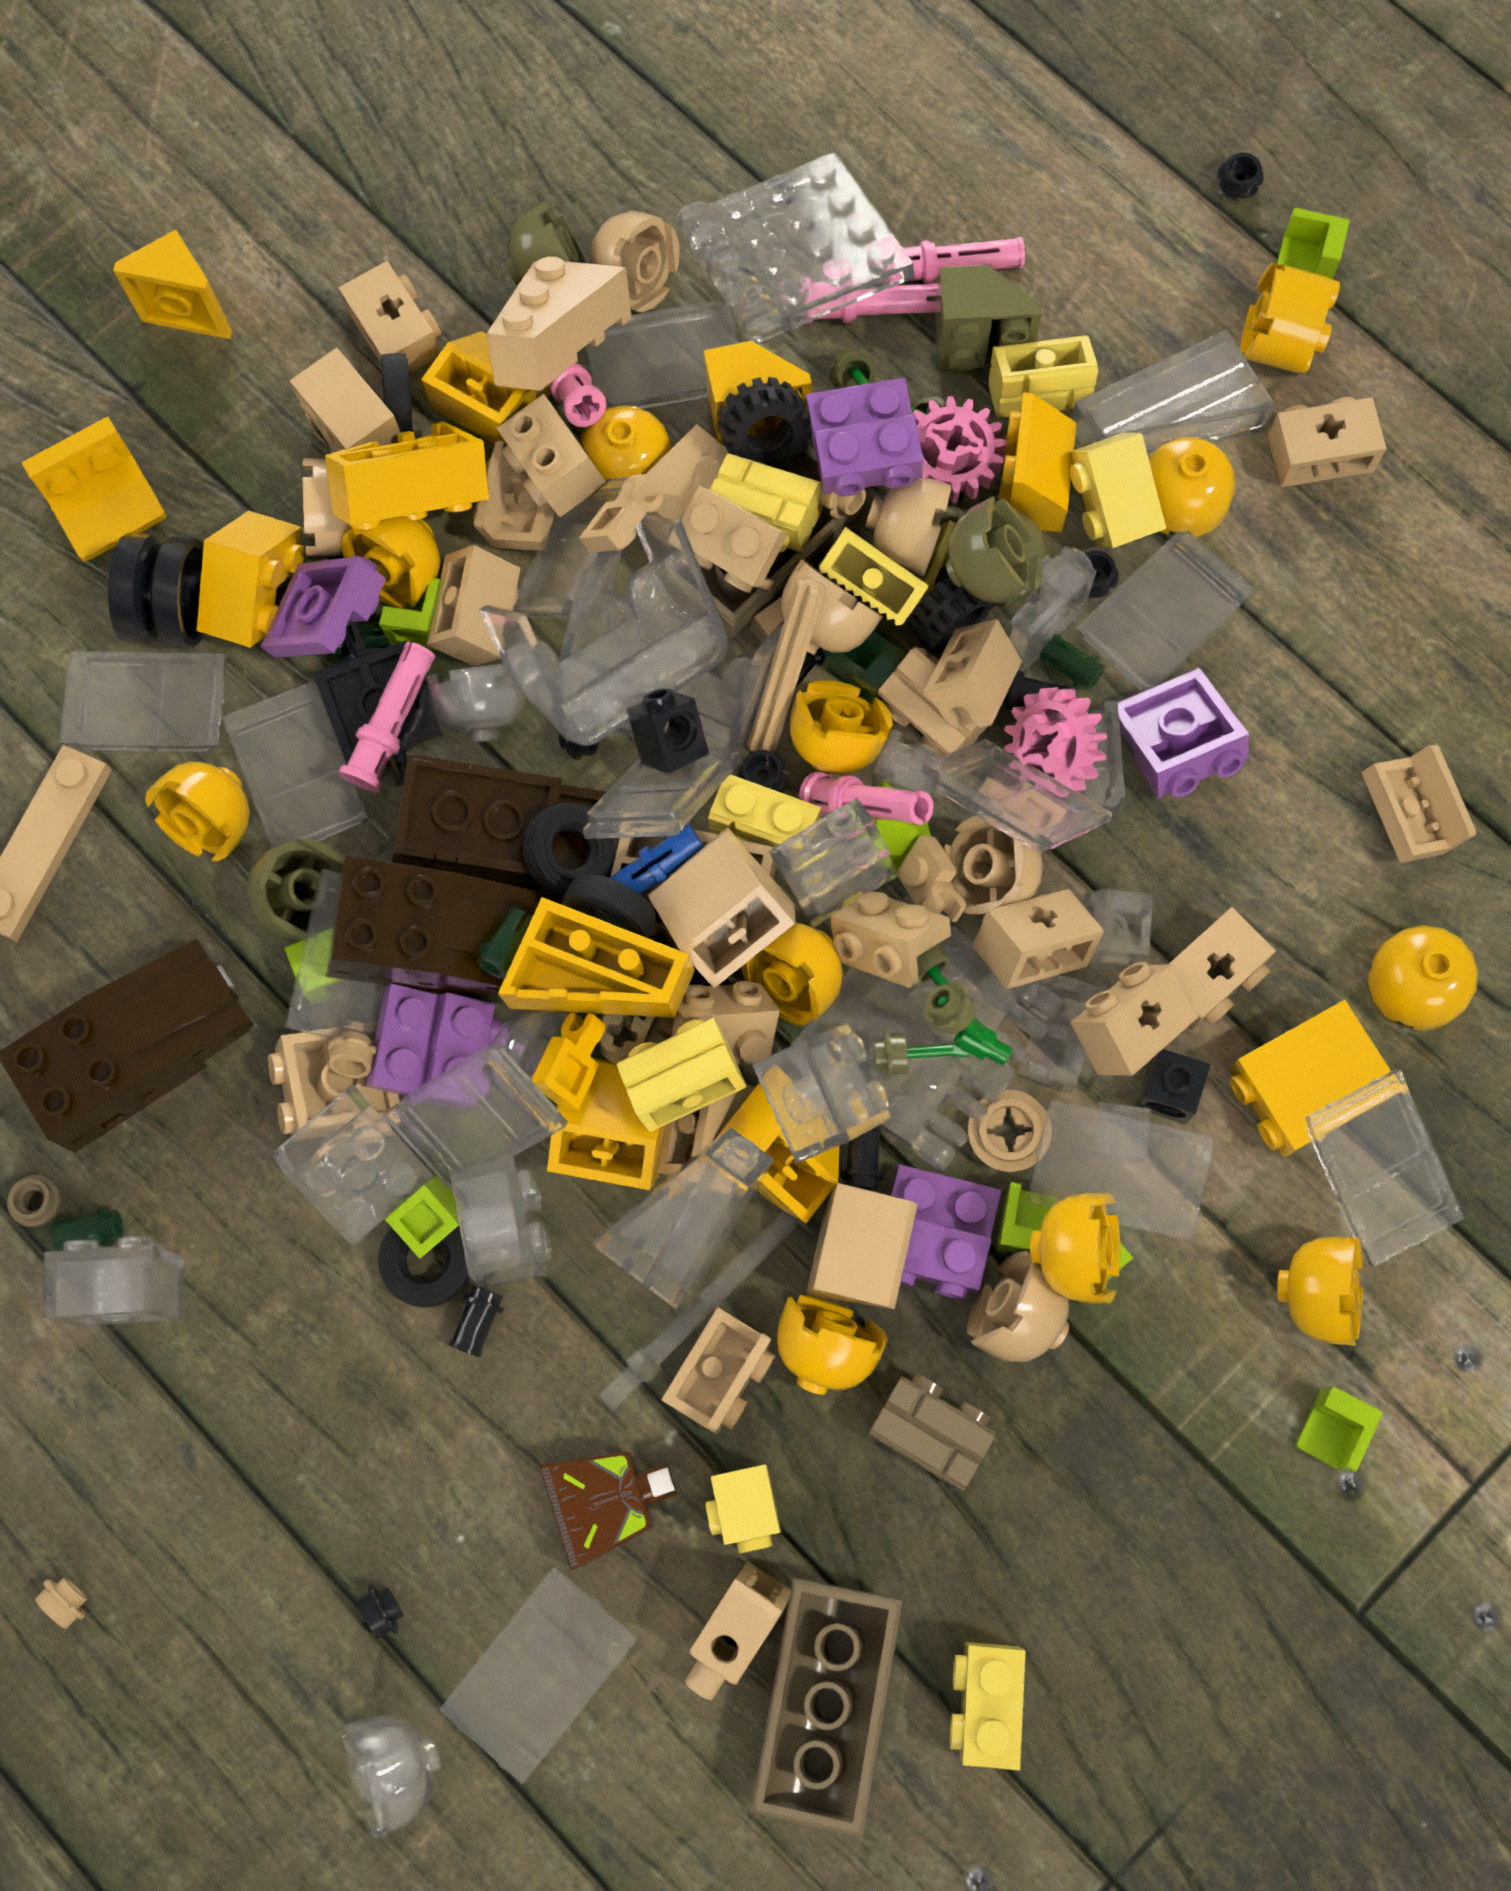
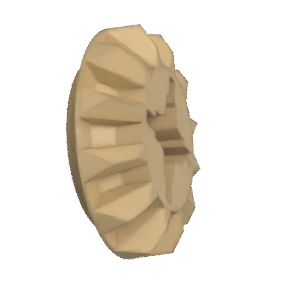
[967,1089,1051,1174]

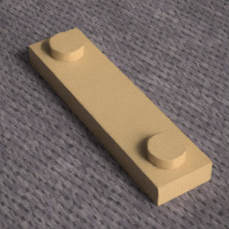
[0,745,112,943]

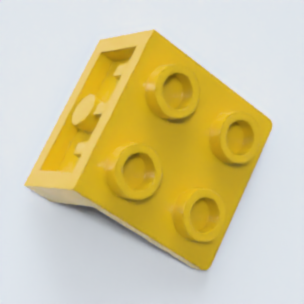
[21,416,167,562]

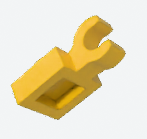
[530,1013,606,1111]

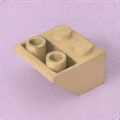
[648,828,795,988]

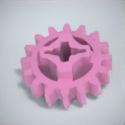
[912,396,1007,503]
[1004,687,1107,798]

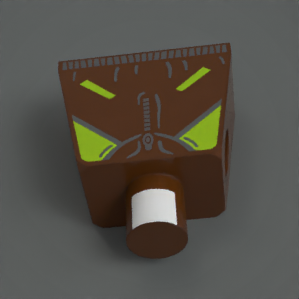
[540,1452,677,1570]

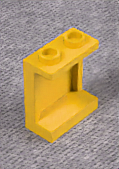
[1229,1000,1402,1158]

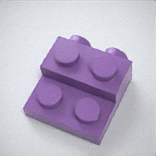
[806,378,924,496]
[261,556,386,658]
[1110,668,1249,798]
[366,984,501,1109]
[892,1164,1001,1300]

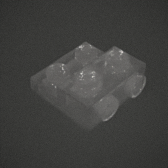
[1008,546,1096,672]
[768,797,899,928]

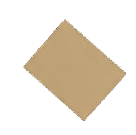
[806,1183,918,1310]

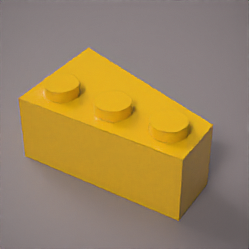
[325,421,489,530]
[498,897,695,1018]

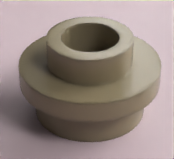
[7,1175,62,1227]

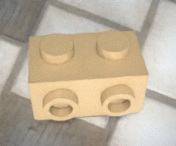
[474,441,555,551]
[672,485,788,593]
[1361,744,1476,864]
[830,892,951,988]
[671,981,780,1065]
[662,1307,776,1435]

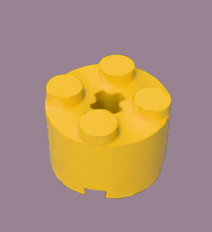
[1240,262,1340,374]

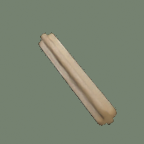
[748,577,825,753]

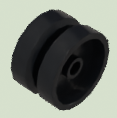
[108,533,204,647]

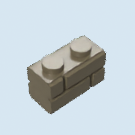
[868,1373,996,1491]

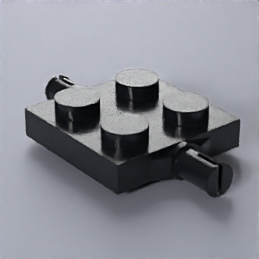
[314,622,443,786]

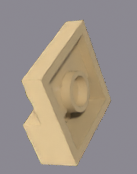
[268,1022,403,1146]

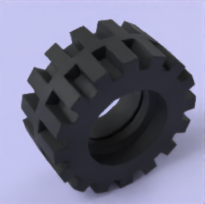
[718,377,812,470]
[907,575,996,654]

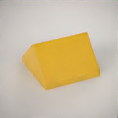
[113,230,233,339]

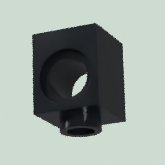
[626,688,710,774]
[1135,1049,1211,1125]

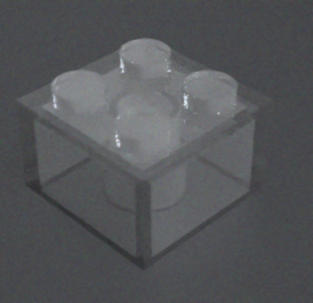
[752,1022,891,1163]
[271,1084,434,1247]
[450,1157,552,1288]
[43,1237,184,1327]

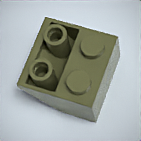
[934,265,1042,372]

